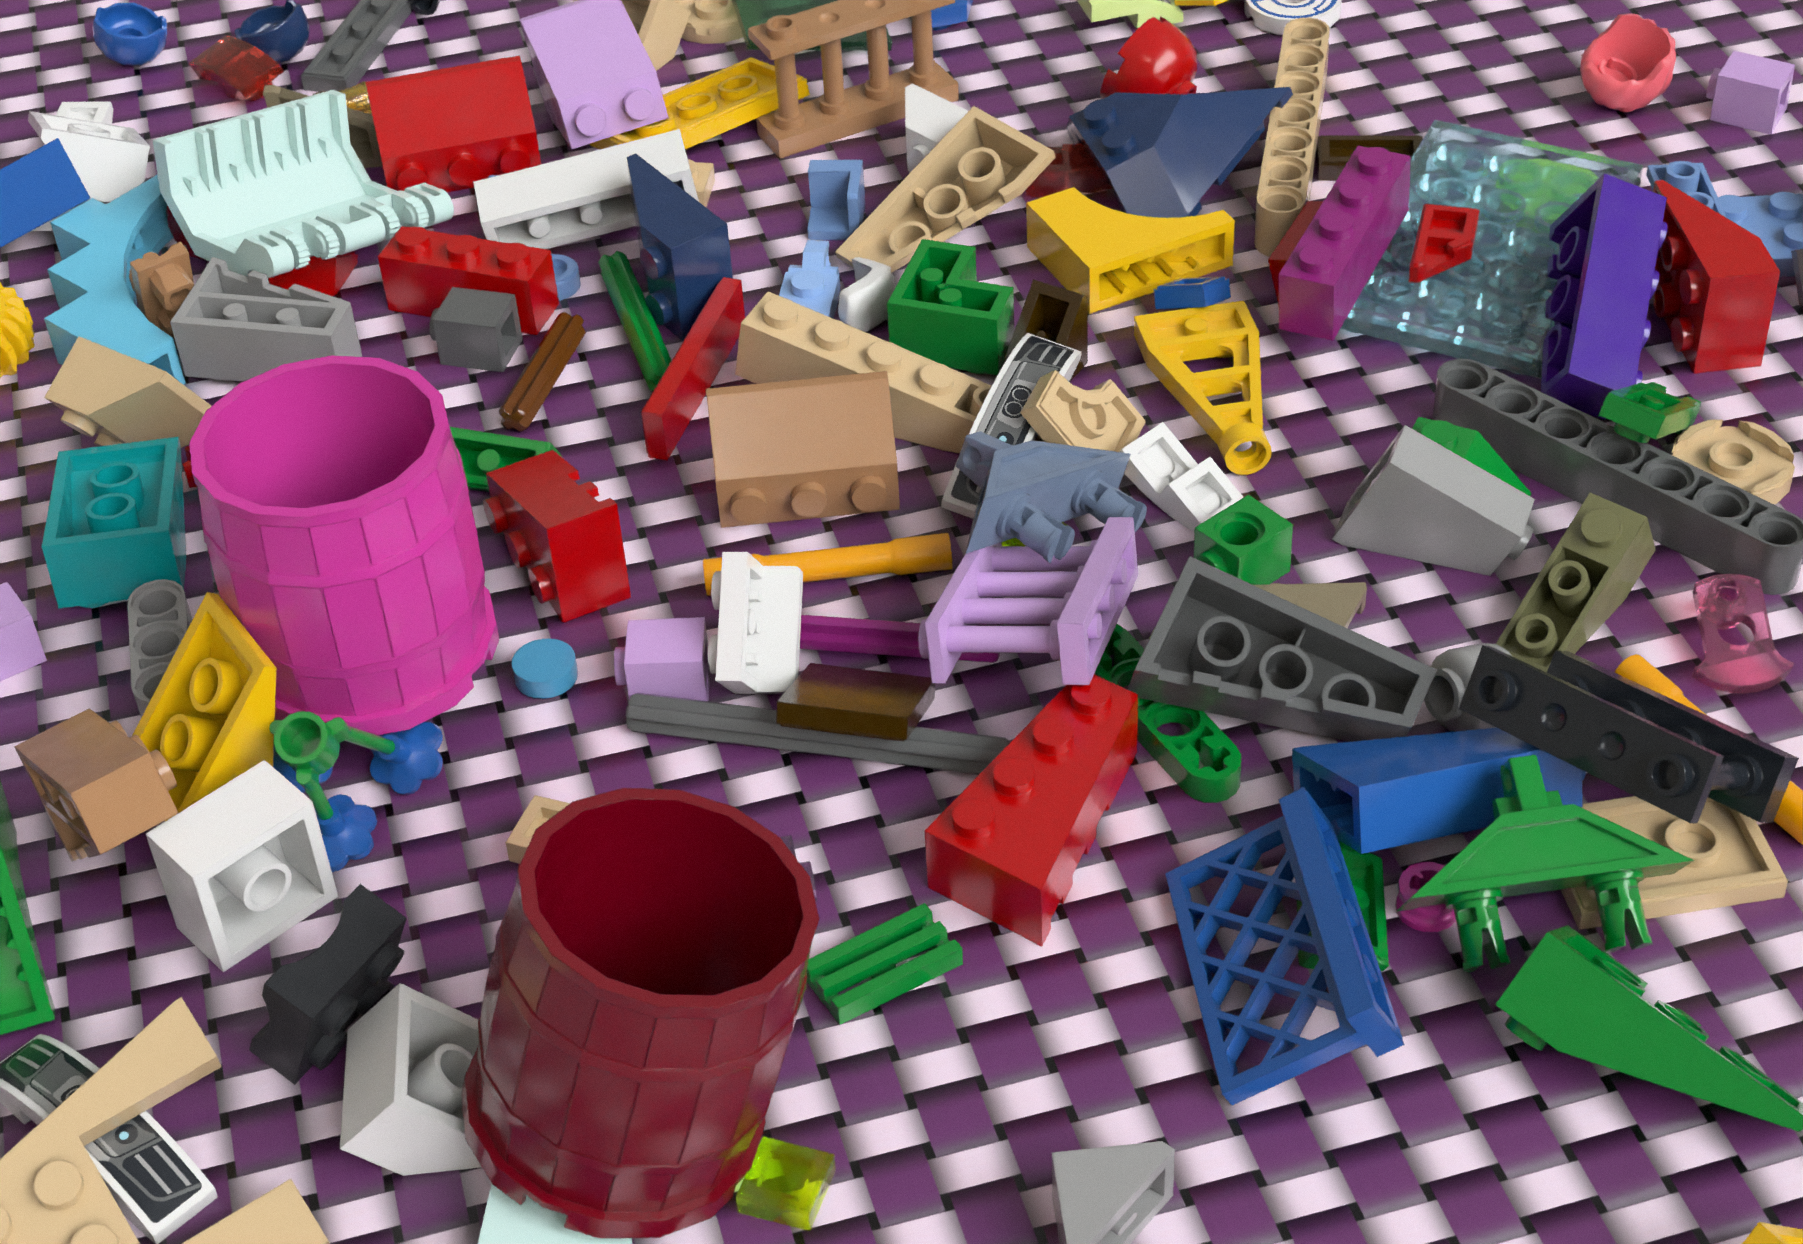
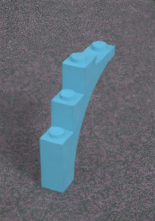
[44,175,186,385]

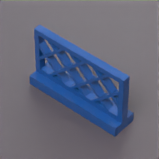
[1165,787,1404,1105]

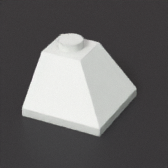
[28,111,150,204]

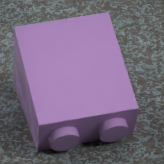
[519,0,669,149]

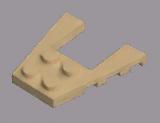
[0,997,330,1244]

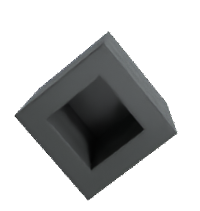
[430,287,523,372]

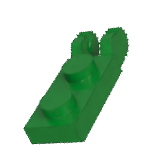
[1599,382,1701,443]

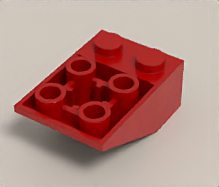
[1652,180,1780,374]

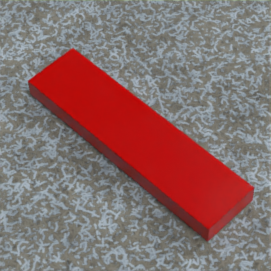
[641,277,745,461]

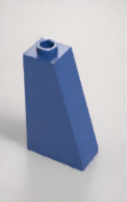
[1292,728,1586,854]

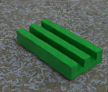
[806,903,963,1025]

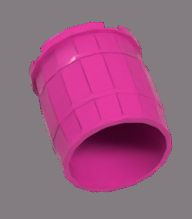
[189,355,499,735]

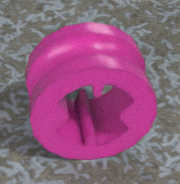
[1395,862,1456,932]

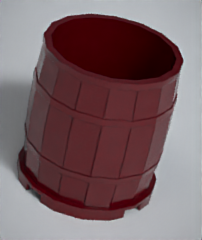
[461,788,819,1238]

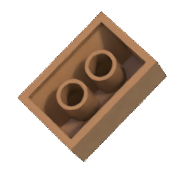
[706,371,900,528]

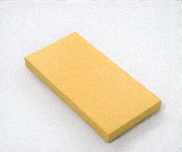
[590,57,810,150]

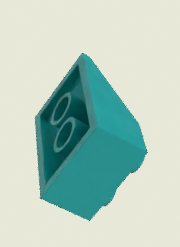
[42,437,187,608]

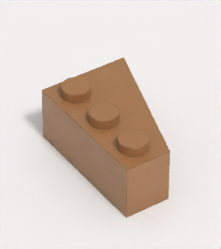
[14,708,178,862]

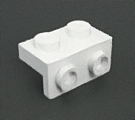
[708,552,803,694]

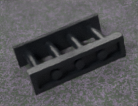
[1459,645,1799,823]

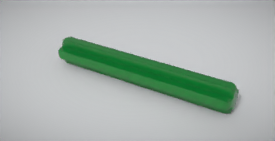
[598,251,672,392]

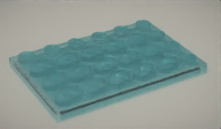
[1340,120,1643,378]

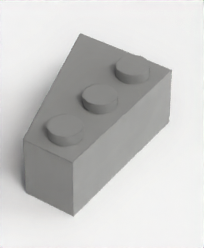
[170,257,362,382]

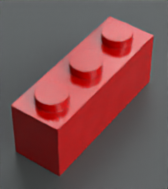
[378,226,559,335]

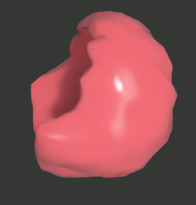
[1580,14,1676,113]

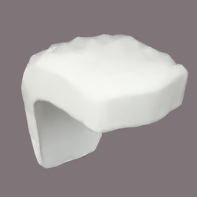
[838,257,896,332]

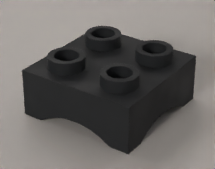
[249,884,407,1085]

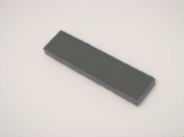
[301,0,414,95]

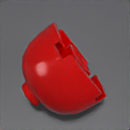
[1100,16,1197,99]

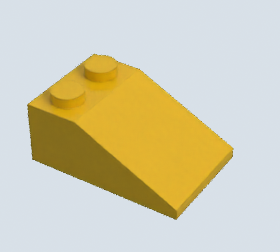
[132,592,276,821]

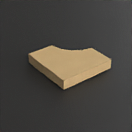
[1020,370,1146,452]

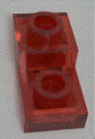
[189,35,284,101]

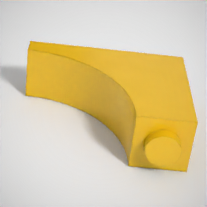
[1026,187,1235,314]

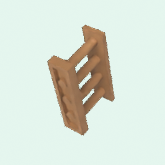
[748,0,959,158]

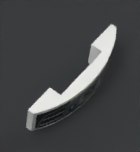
[941,333,1082,519]
[0,1034,218,1244]

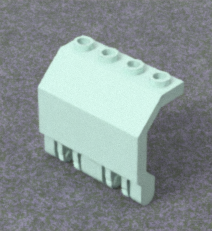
[153,90,454,278]

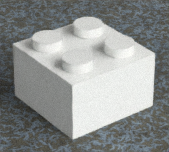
[146,760,338,972]

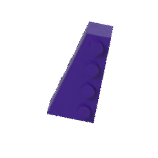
[1541,173,1668,420]

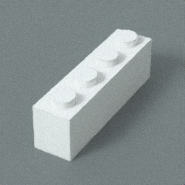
[474,129,699,249]

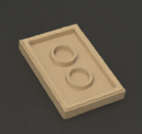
[1561,796,1788,930]

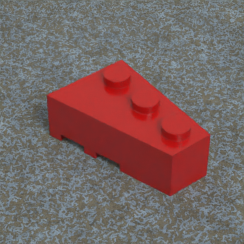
[483,450,631,623]

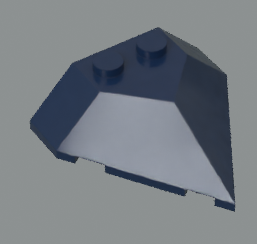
[1067,87,1293,218]

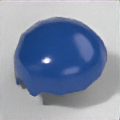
[92,2,167,66]

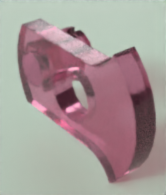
[1692,574,1794,694]

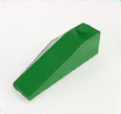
[1495,925,1803,1132]

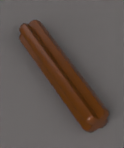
[499,312,586,432]

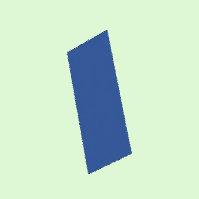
[0,138,90,248]

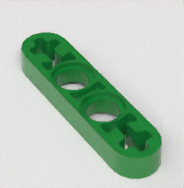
[1094,624,1241,803]

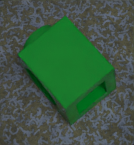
[1194,495,1293,585]

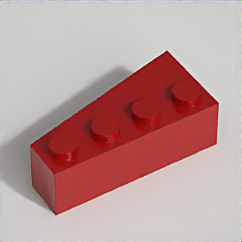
[925,674,1138,947]

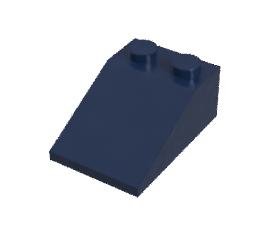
[627,153,733,341]

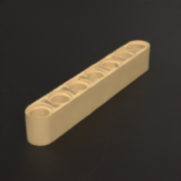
[1254,17,1330,257]

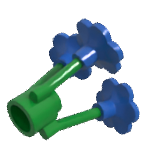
[270,711,443,872]

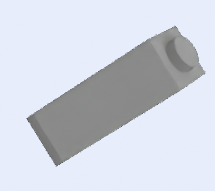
[1332,425,1535,576]

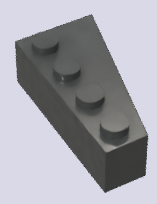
[1128,556,1437,742]

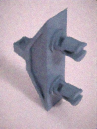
[956,431,1147,564]

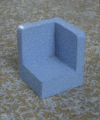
[807,160,866,240]

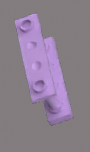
[919,517,1138,685]

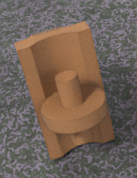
[129,242,194,348]

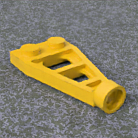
[1134,300,1272,475]

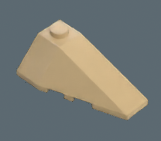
[835,106,1056,273]

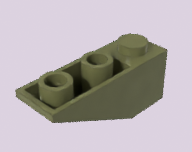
[1496,492,1656,672]

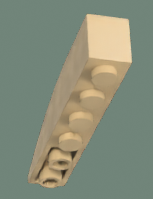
[735,291,1044,453]

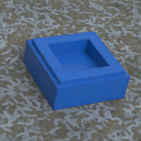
[1154,276,1231,309]

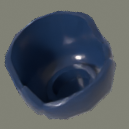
[234,0,310,65]

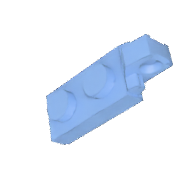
[779,240,841,319]

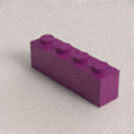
[1279,146,1411,341]

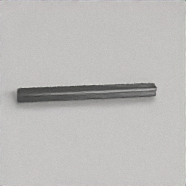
[626,693,1010,775]

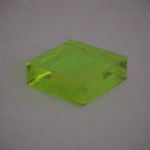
[736,1136,836,1231]

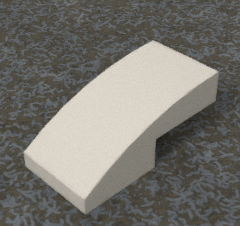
[1119,422,1243,532]

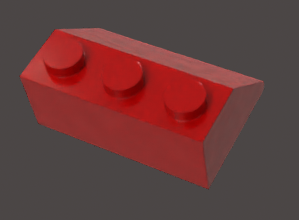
[365,55,541,192]

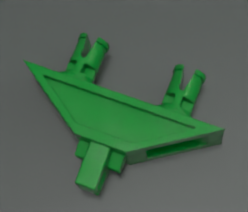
[1395,755,1694,972]

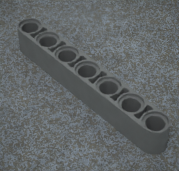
[1432,359,1803,595]

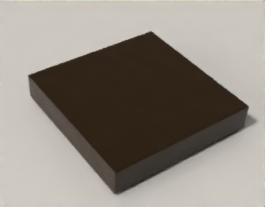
[776,663,935,742]

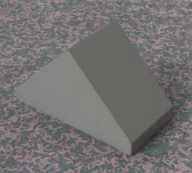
[1052,1141,1175,1244]

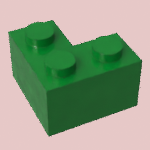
[887,239,1015,375]

